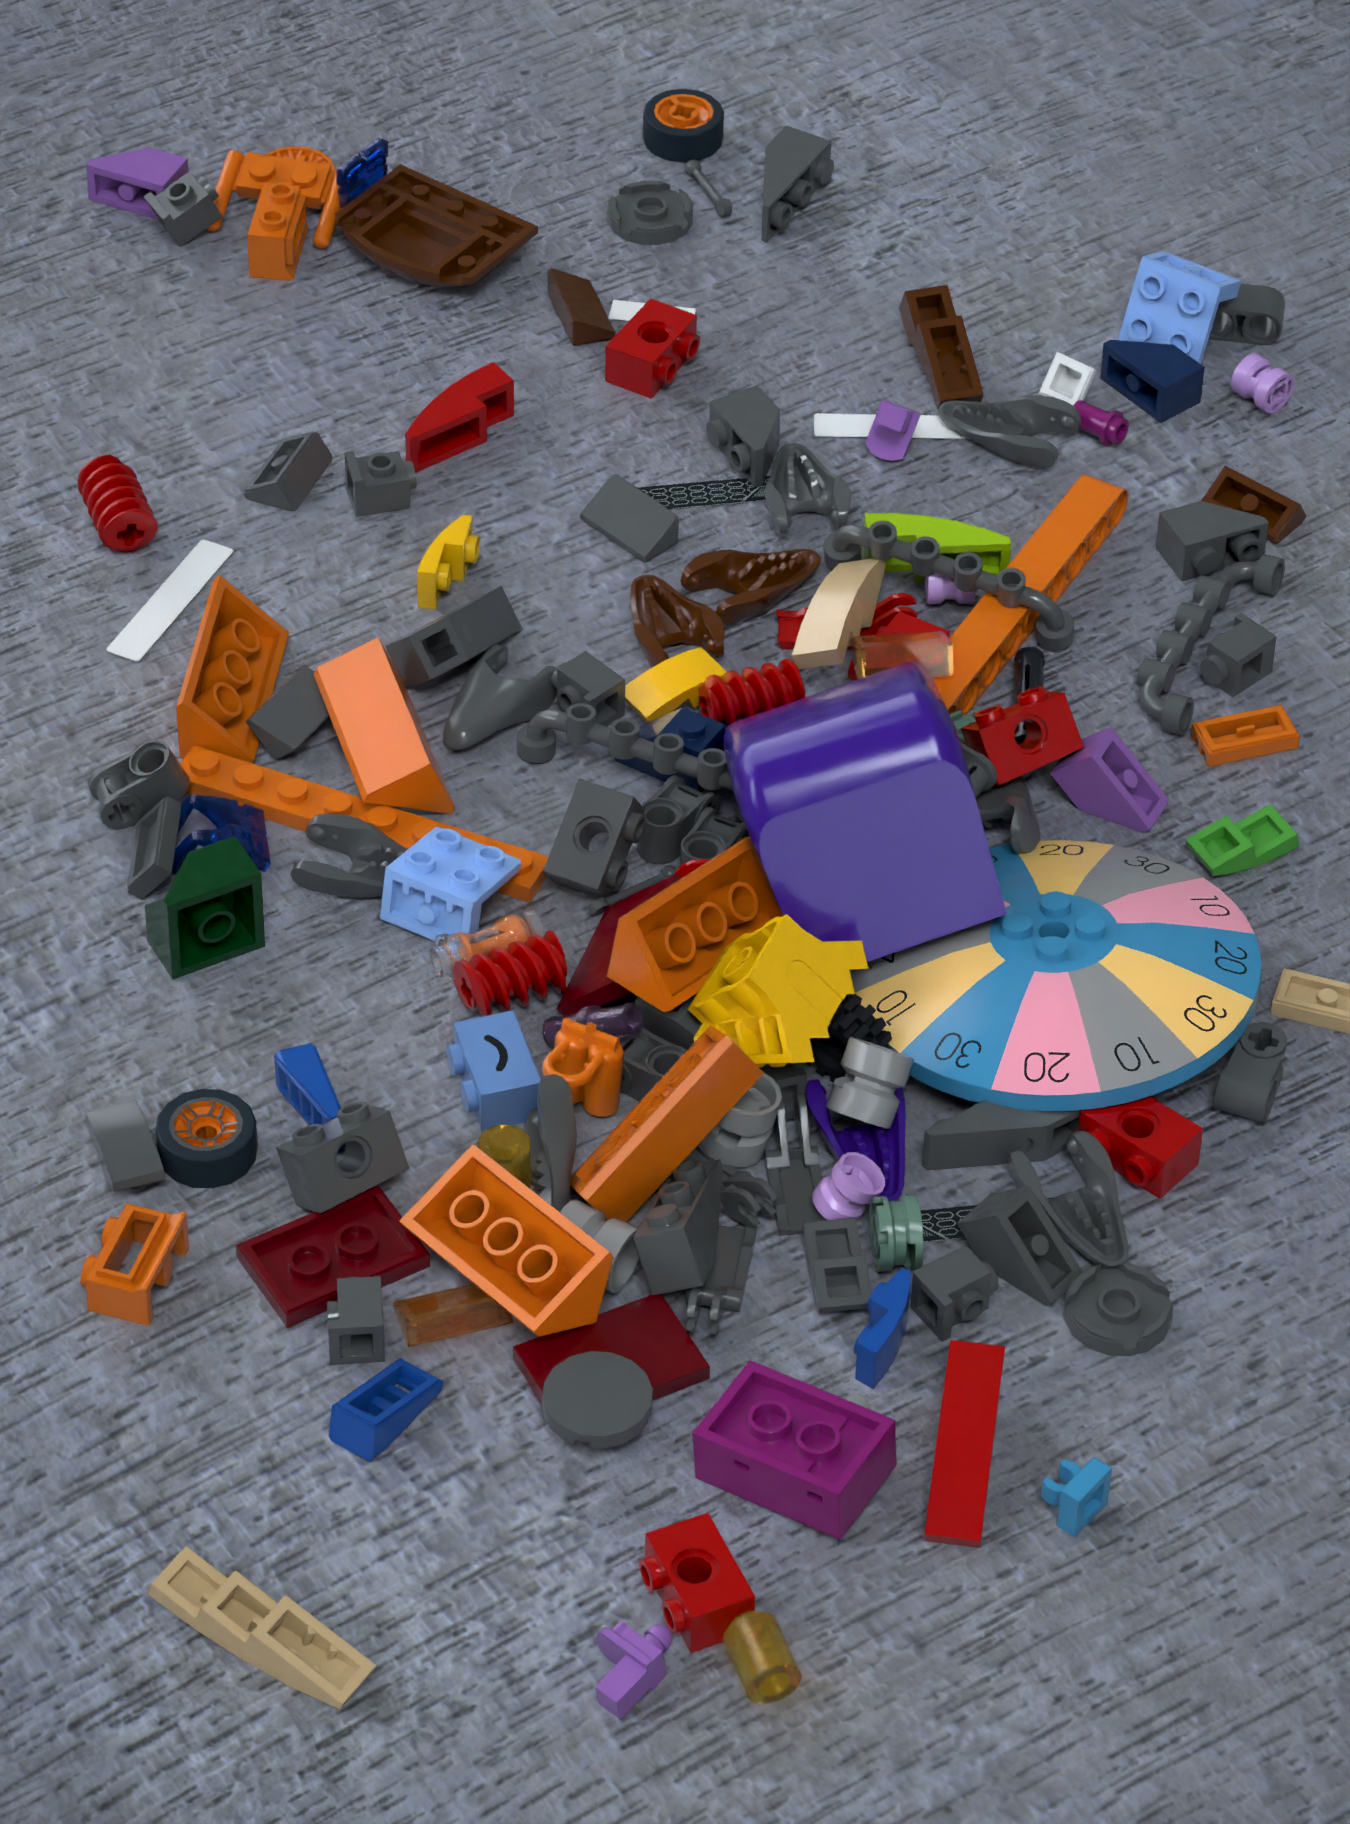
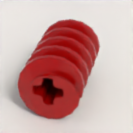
[77,454,158,553]
[698,659,805,727]
[453,930,567,1017]

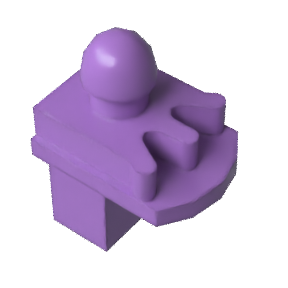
[865,399,921,461]
[595,1620,673,1720]

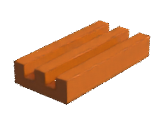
[1190,705,1300,767]

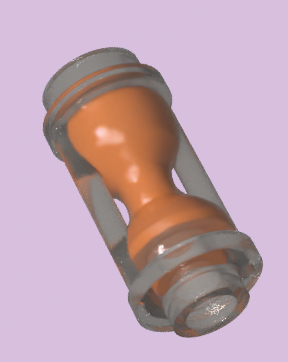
[430,908,546,984]

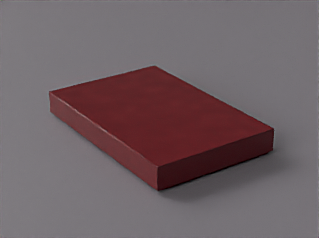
[556,873,681,1020]
[236,1185,430,1328]
[513,1294,710,1404]

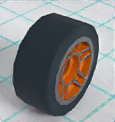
[643,89,724,163]
[155,1089,258,1188]

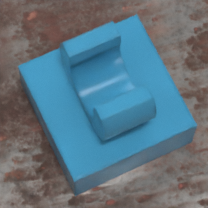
[1041,1457,1112,1537]

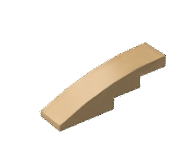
[792,558,886,669]
[147,1546,376,1710]

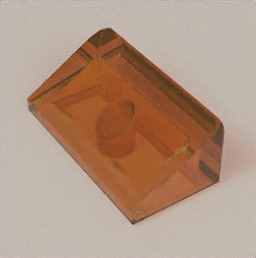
[850,631,953,679]
[393,1284,513,1347]

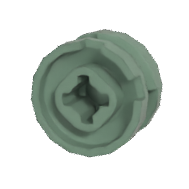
[869,1194,924,1272]

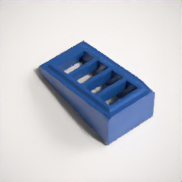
[274,1043,346,1153]
[329,1358,443,1461]

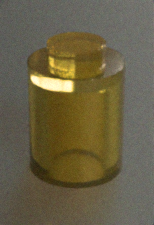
[478,1125,531,1189]
[723,1611,802,1704]

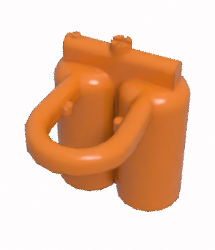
[542,1018,624,1117]

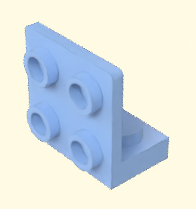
[1118,251,1242,364]
[380,827,521,951]

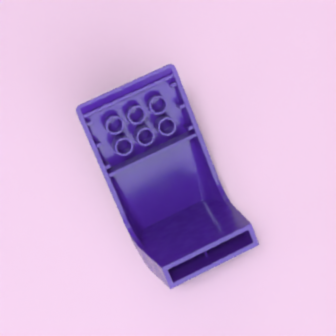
[723,661,1007,962]

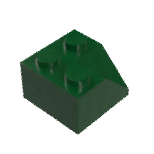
[145,836,265,980]

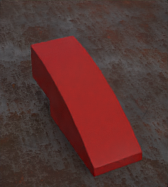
[405,362,514,473]

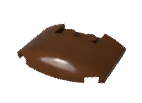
[335,164,538,287]

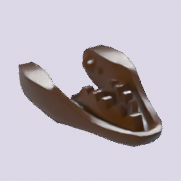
[680,549,821,625]
[631,575,724,668]

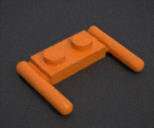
[206,150,353,249]

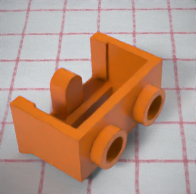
[247,182,309,281]
[81,1203,189,1326]

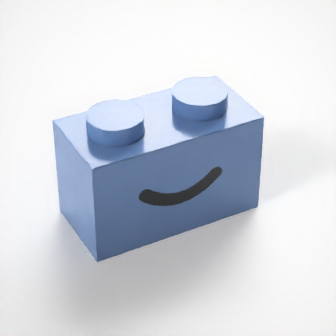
[446,1010,541,1131]

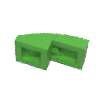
[1185,804,1299,876]

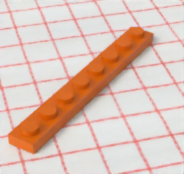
[180,745,549,903]

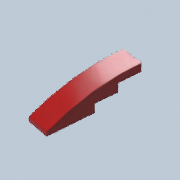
[924,1340,1005,1548]

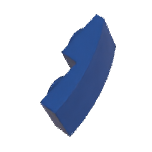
[854,1267,911,1389]

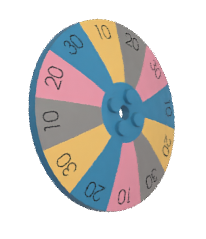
[850,840,1262,1112]

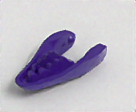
[806,1079,906,1201]

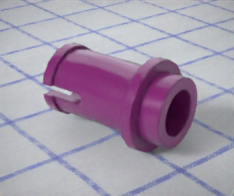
[1073,400,1129,446]

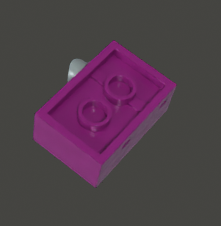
[692,1360,897,1540]

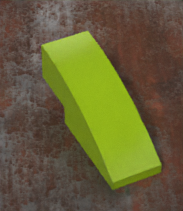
[863,513,1011,583]

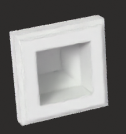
[1039,352,1097,405]

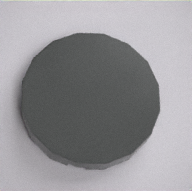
[607,181,693,245]
[1065,1263,1173,1356]
[542,1351,653,1449]

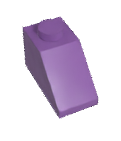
[86,147,188,220]
[1050,727,1169,833]

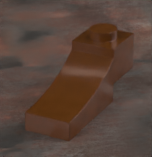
[899,285,984,409]

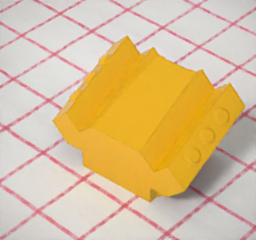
[688,914,868,1068]

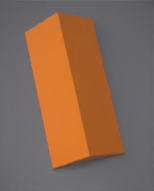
[176,575,289,763]
[313,637,455,814]
[607,836,784,1012]
[570,1025,764,1222]
[399,1144,614,1337]

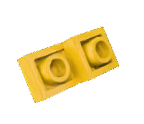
[417,515,480,610]
[625,647,727,723]

